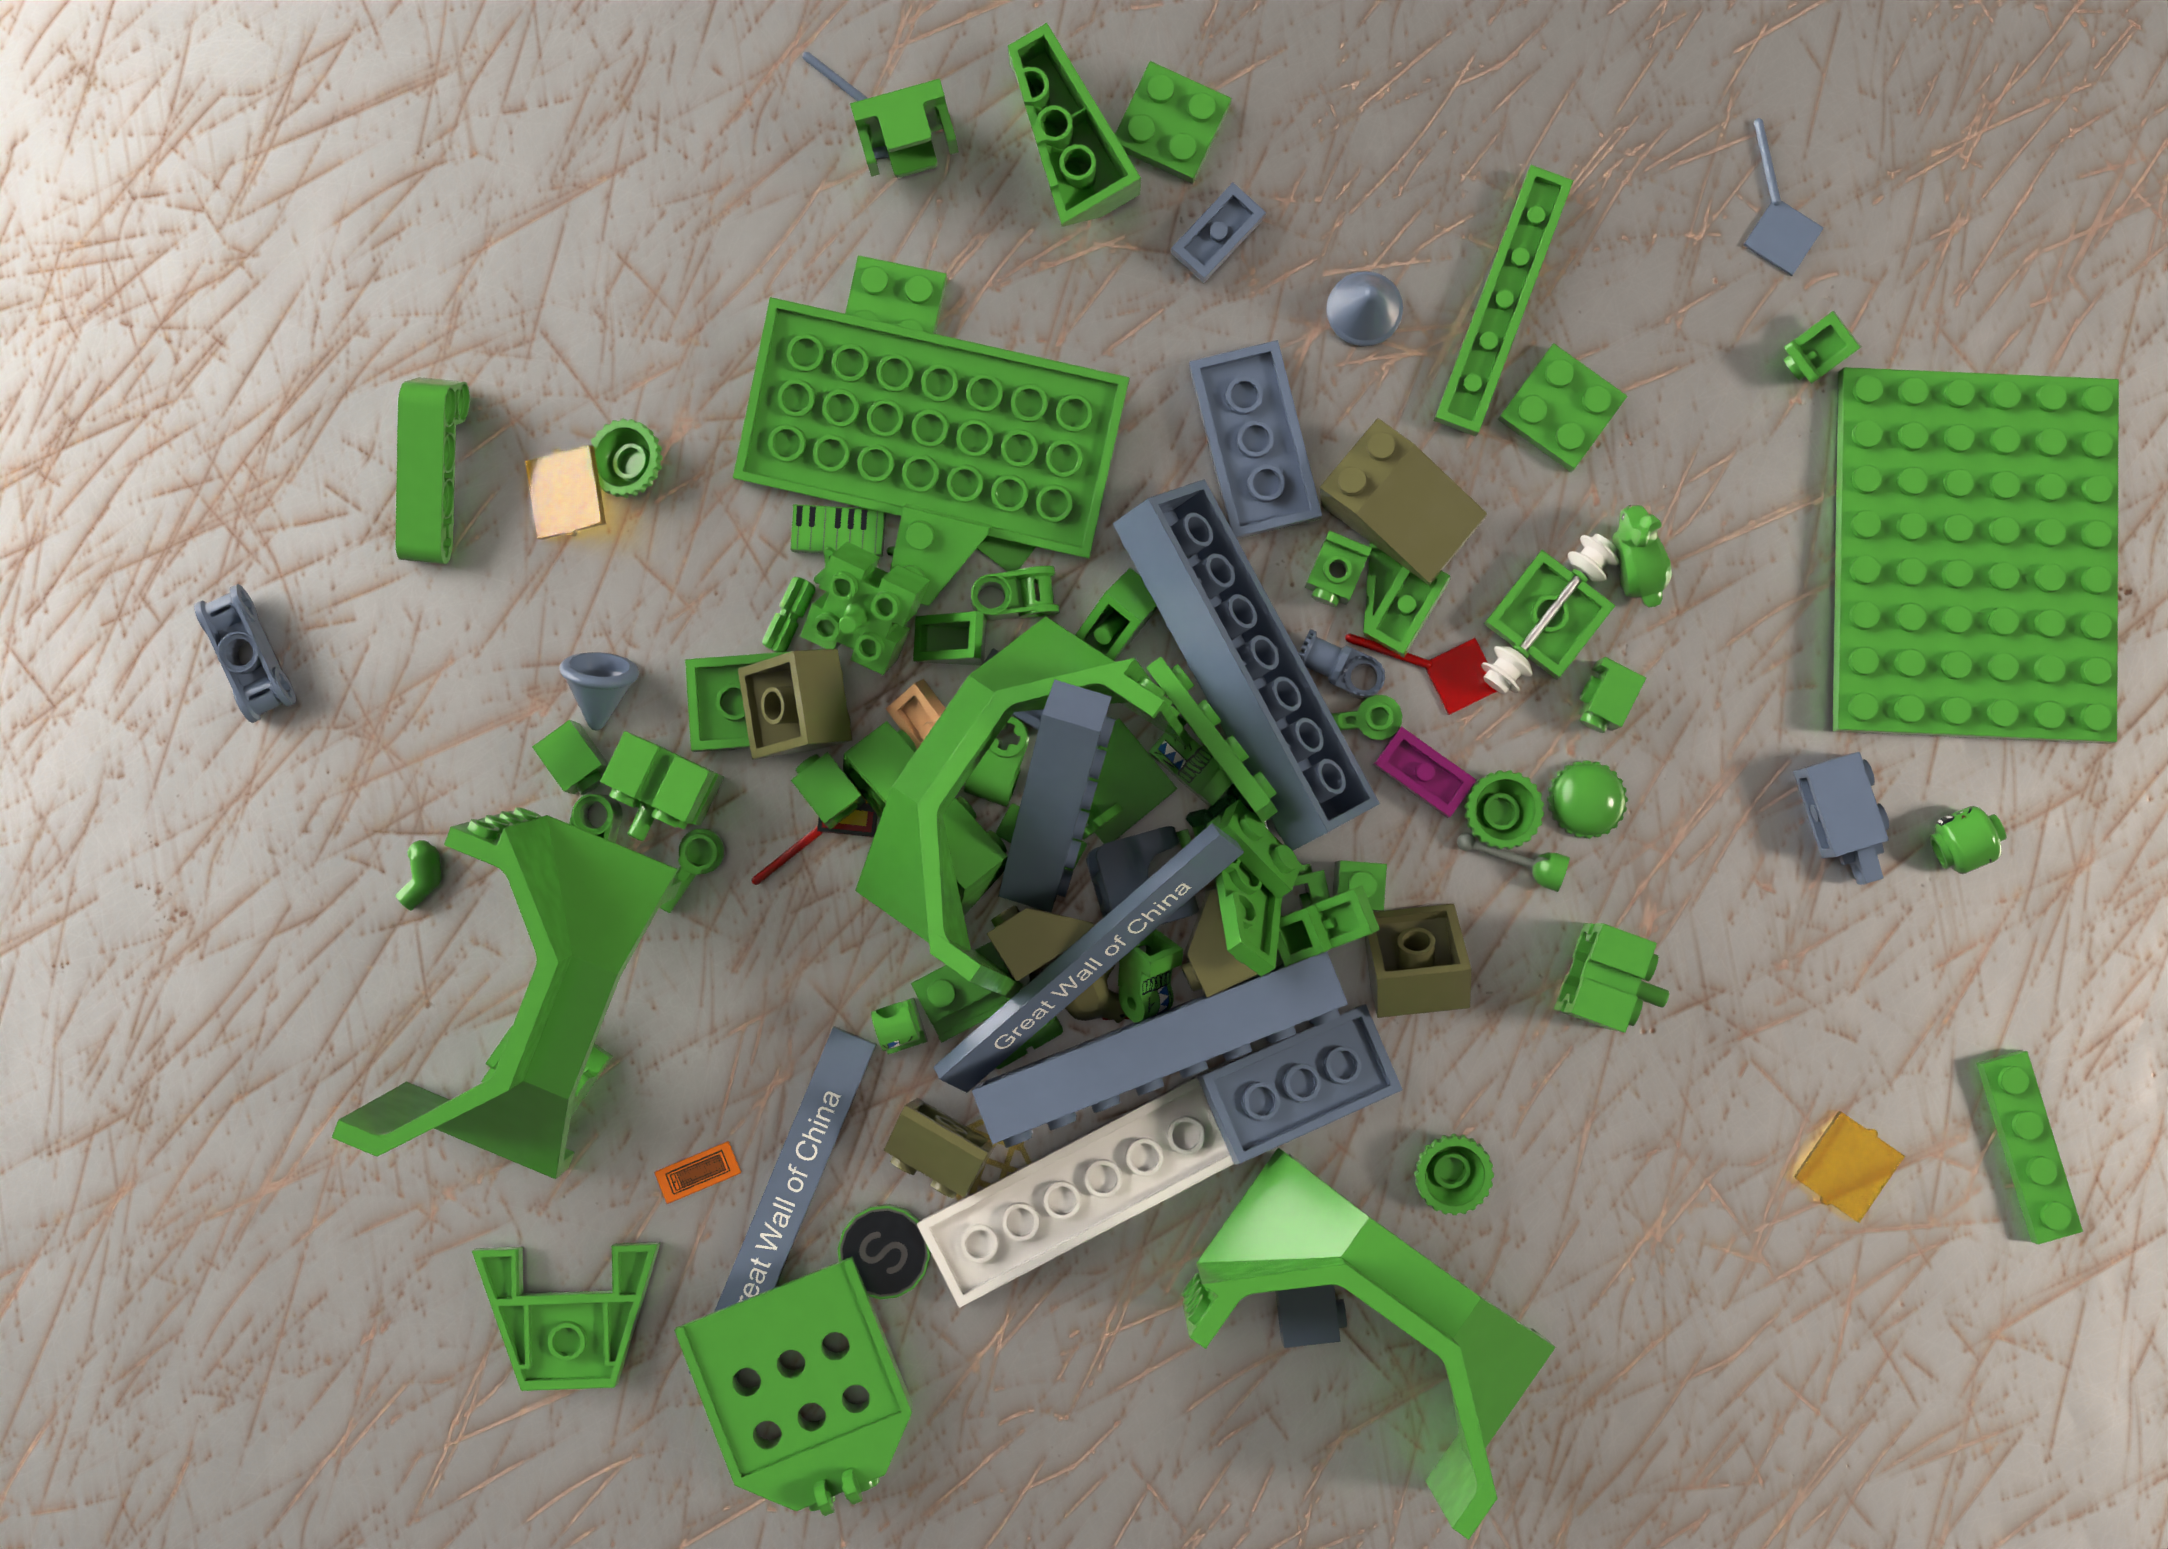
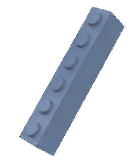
[998,679,1116,912]

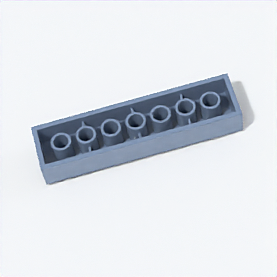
[1113,479,1380,851]
[972,951,1348,1148]

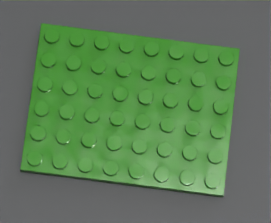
[1833,367,2119,744]

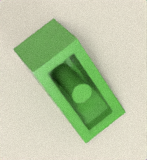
[1075,568,1158,661]

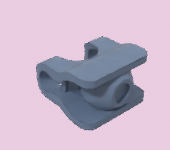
[1086,826,1199,925]

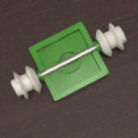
[1481,534,1619,694]

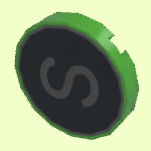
[838,1204,931,1299]

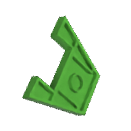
[472,1242,661,1391]

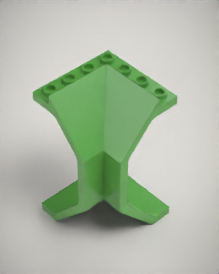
[855,616,1192,999]
[332,807,681,1179]
[1181,1147,1556,1540]

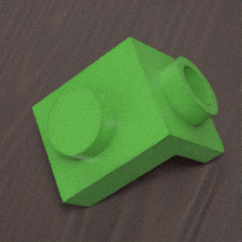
[1783,311,1862,384]

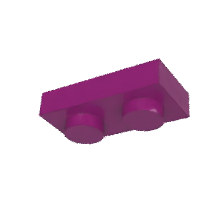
[1373,726,1477,818]

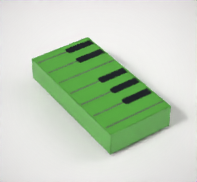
[790,504,886,557]

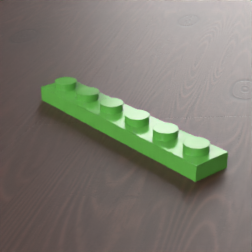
[1433,165,1574,437]

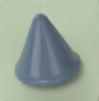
[1326,271,1403,347]
[559,652,639,731]

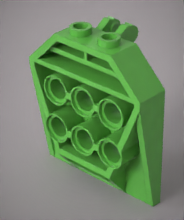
[674,1257,912,1516]

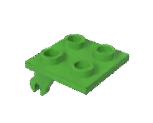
[1081,718,1178,844]

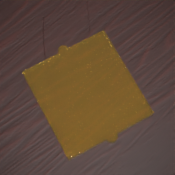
[525,445,606,540]
[1794,1111,1905,1223]

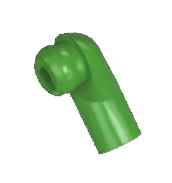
[395,840,442,911]

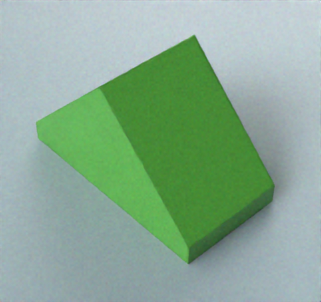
[913,611,987,666]

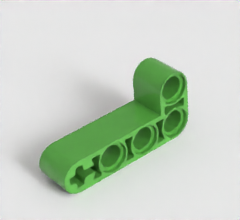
[395,377,470,564]

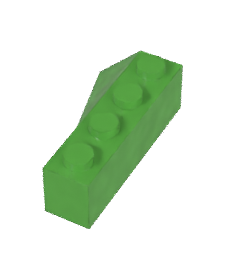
[1007,23,1141,227]
[843,721,1008,915]

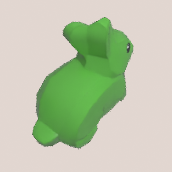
[1612,505,1672,608]

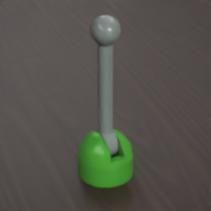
[1457,832,1570,892]

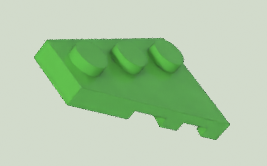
[1207,815,1282,977]

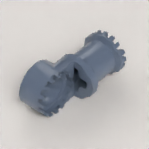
[1299,629,1385,700]

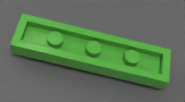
[1146,657,1278,822]
[1976,1050,2083,1245]

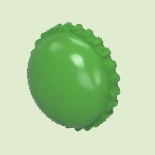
[587,418,663,498]
[1547,760,1628,839]
[1464,770,1544,850]
[1414,1134,1494,1215]

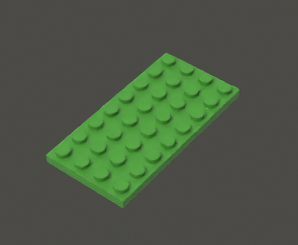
[733,297,1130,558]

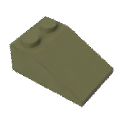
[1320,418,1487,586]

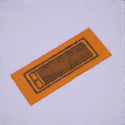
[654,1141,741,1204]

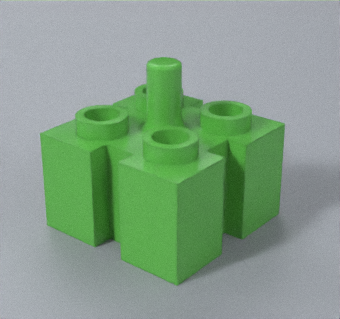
[800,542,930,675]
[600,731,724,841]
[1553,923,1669,1033]

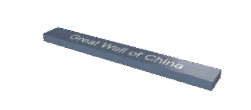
[933,823,1244,1093]
[689,1026,877,1379]

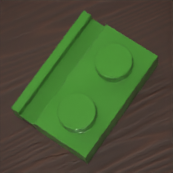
[911,942,1012,1043]

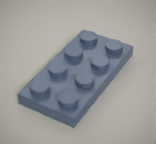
[1189,340,1322,539]
[1197,1004,1403,1165]

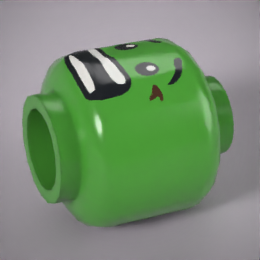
[1930,806,2007,874]

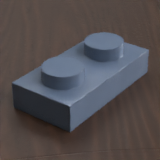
[1171,182,1266,283]

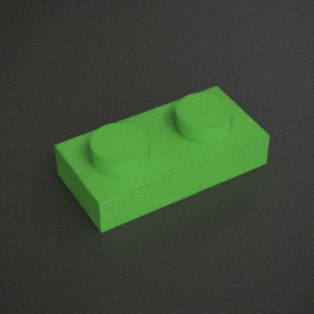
[1218,800,1302,899]

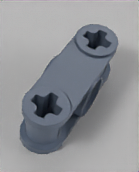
[194,584,296,723]

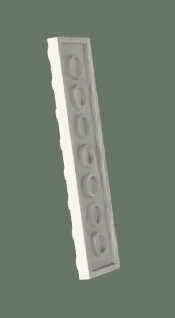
[917,1054,1248,1308]

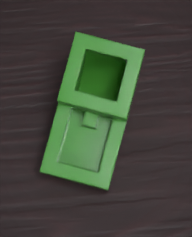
[1277,886,1380,967]

